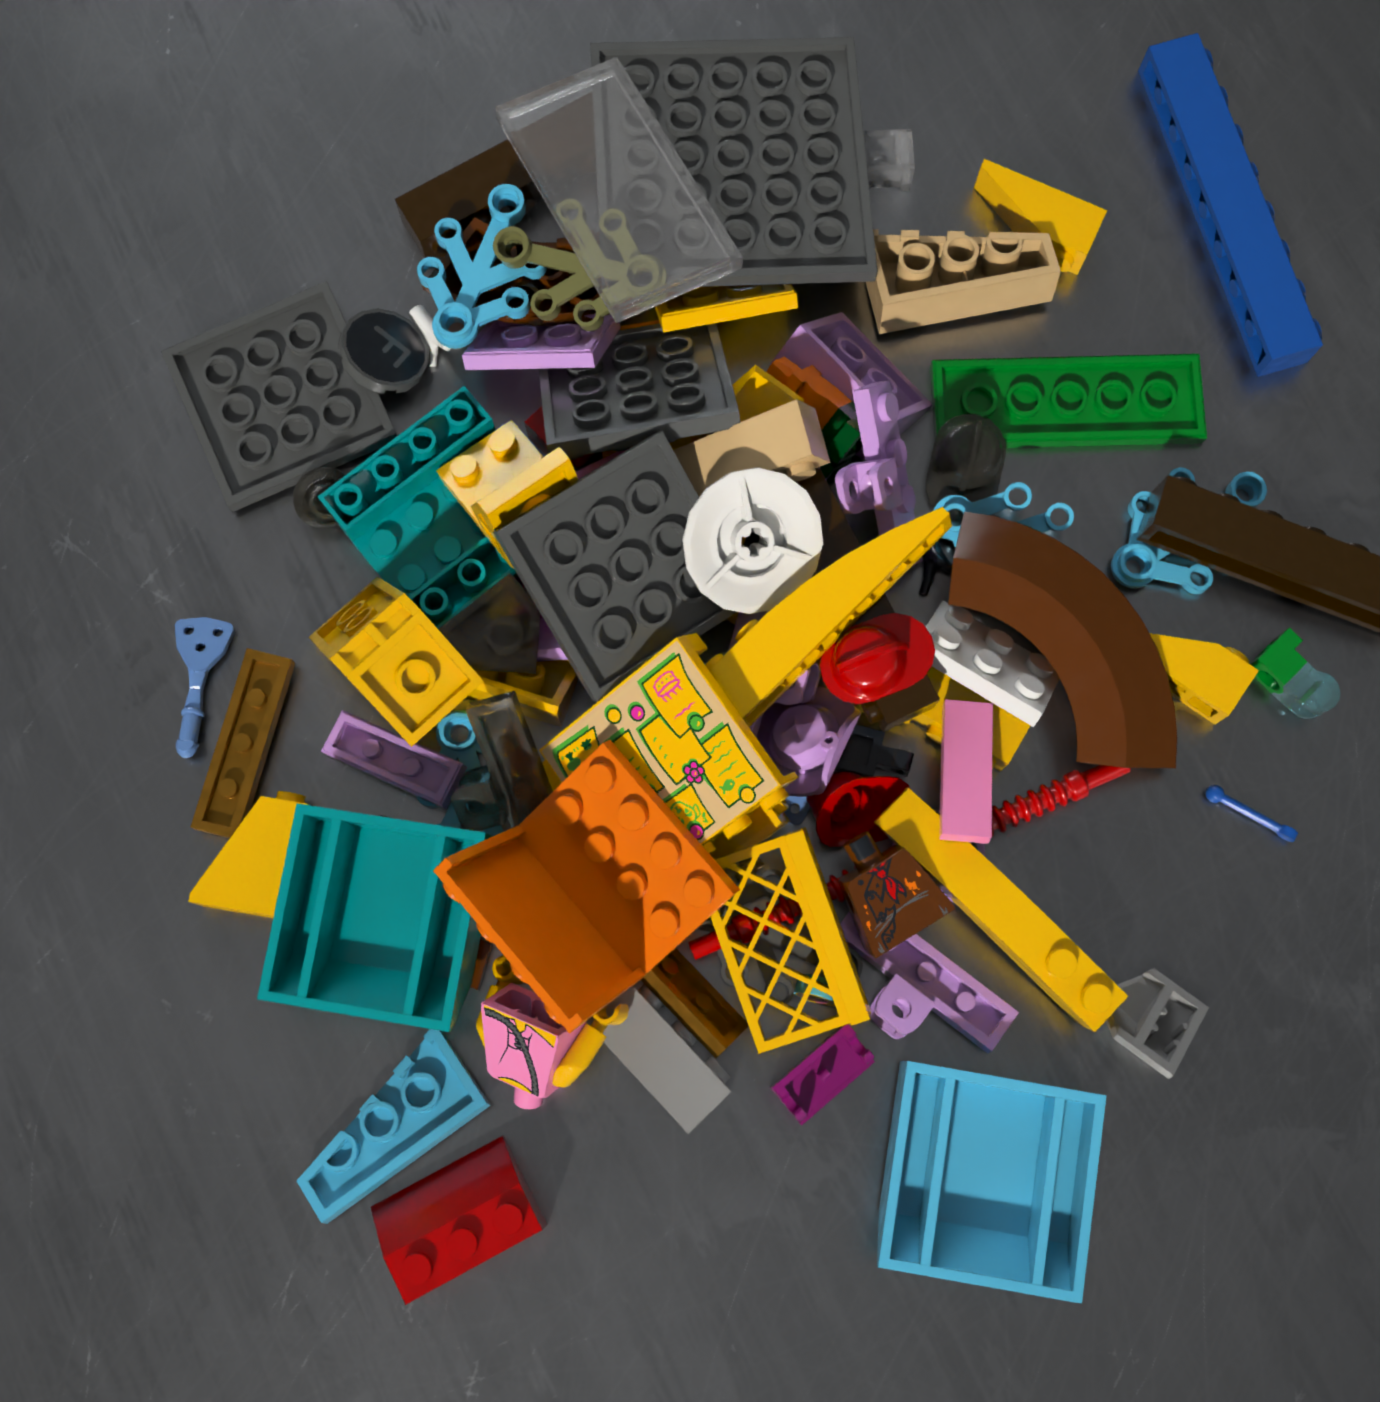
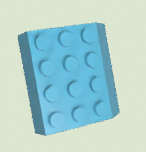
[877,1061,1107,1304]

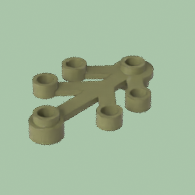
[493,201,668,332]

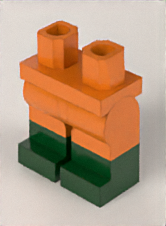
[766,356,862,487]

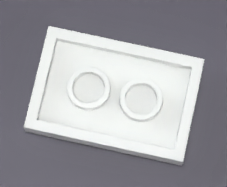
[926,600,1060,727]

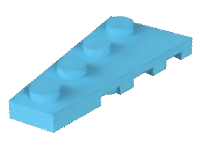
[297,1029,491,1224]

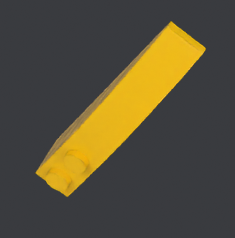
[705,507,952,727]
[874,787,1128,1032]

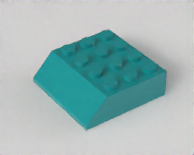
[257,803,493,1032]

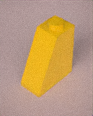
[188,791,309,918]

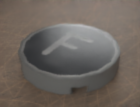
[338,308,429,393]

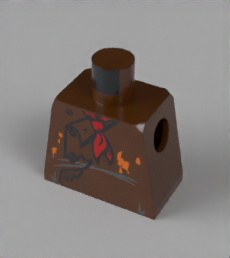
[838,831,955,958]

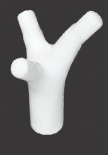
[408,305,451,367]

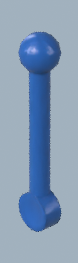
[1206,785,1298,842]

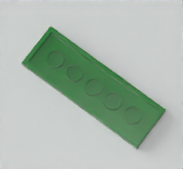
[930,354,1207,450]

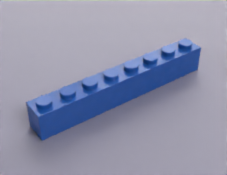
[1138,33,1323,377]

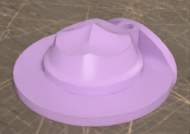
[757,687,861,797]

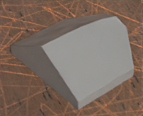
[1106,968,1209,1079]

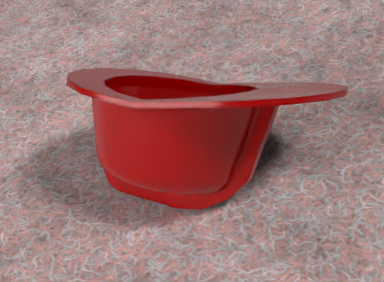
[820,613,935,704]
[806,772,911,847]

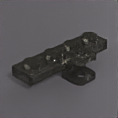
[451,691,553,831]

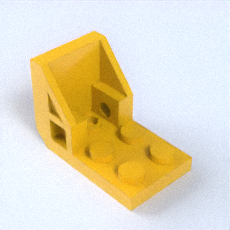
[436,419,579,569]
[308,577,484,747]

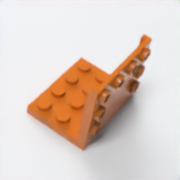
[433,740,740,1034]

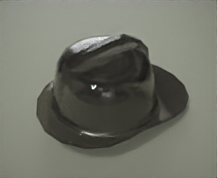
[926,414,1006,521]

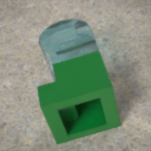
[1250,627,1341,719]

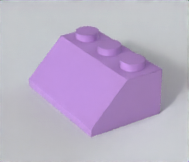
[770,312,933,460]

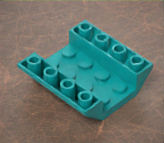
[317,386,516,632]

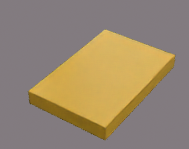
[653,284,798,333]

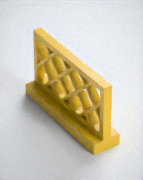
[711,827,871,1054]

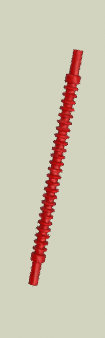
[688,765,1131,960]

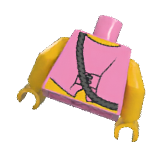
[476,955,629,1110]

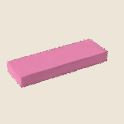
[939,699,993,844]

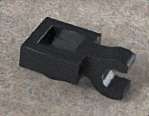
[835,725,914,777]

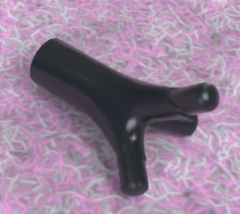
[919,541,952,595]

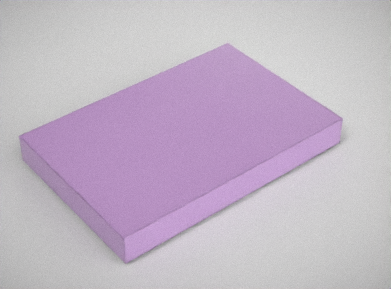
[462,313,621,370]

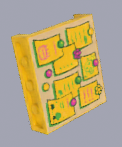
[539,633,799,854]

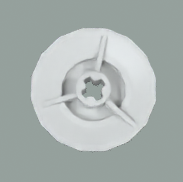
[682,467,823,614]

